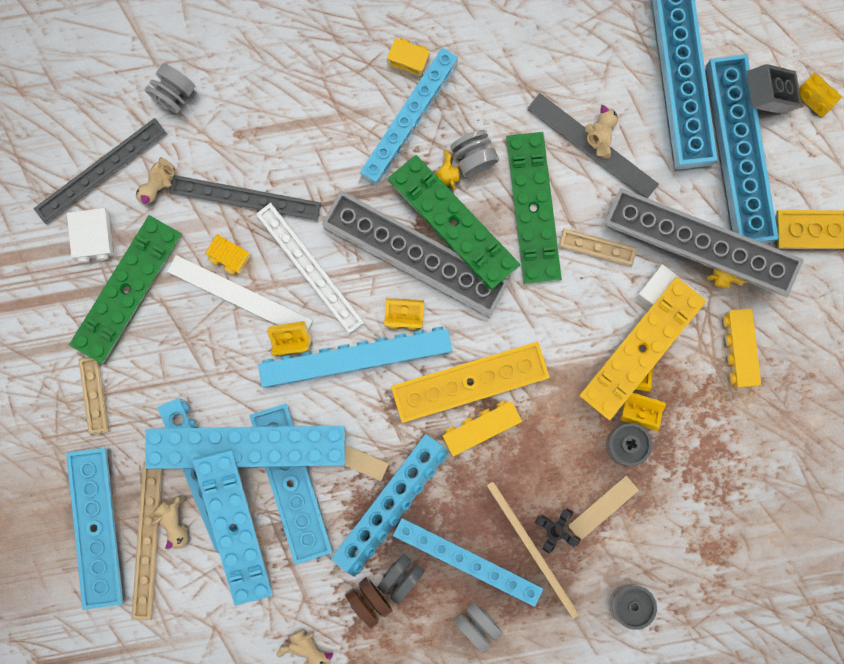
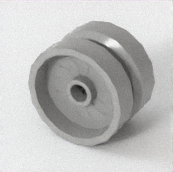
[454,602,504,653]

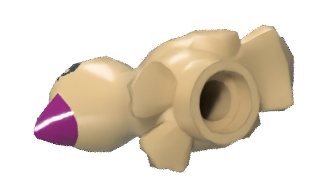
[585,105,618,159]
[136,157,174,205]
[151,495,188,549]
[277,630,333,664]

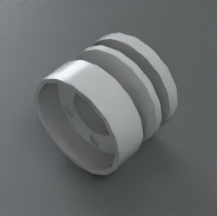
[144,63,196,113]
[450,130,499,177]

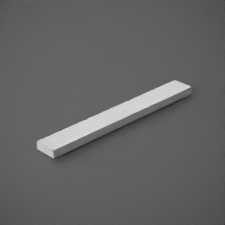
[256,203,364,334]
[167,255,313,330]

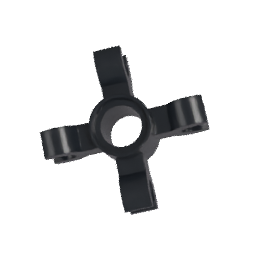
[535,508,581,553]

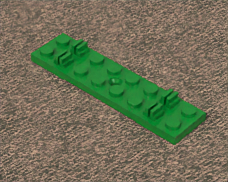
[506,132,562,285]
[387,155,520,291]
[69,215,182,365]

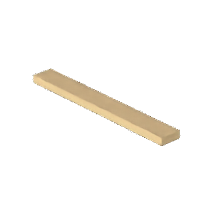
[131,462,163,620]
[486,482,579,619]

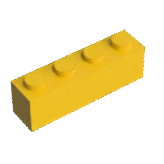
[723,309,761,388]
[442,400,522,457]

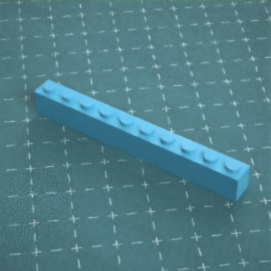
[258,327,452,388]

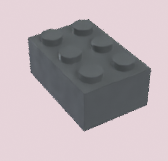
[747,64,802,114]

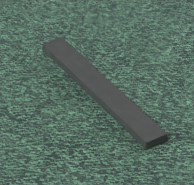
[528,93,659,198]
[33,118,167,224]
[169,175,321,222]

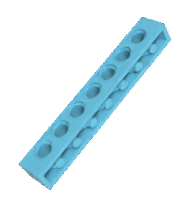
[360,47,458,187]
[157,398,237,552]
[331,434,449,577]
[393,518,543,607]

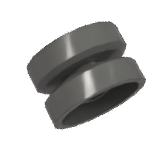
[606,423,653,466]
[377,553,425,605]
[610,584,657,630]

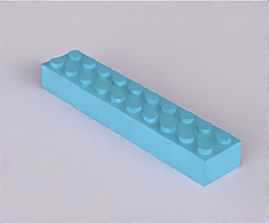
[652,0,717,170]
[706,54,779,244]
[145,426,345,469]

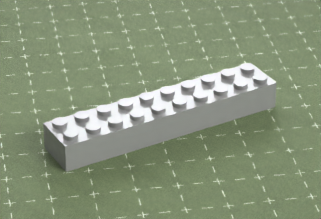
[605,188,804,298]
[322,190,509,317]

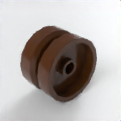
[345,577,393,629]

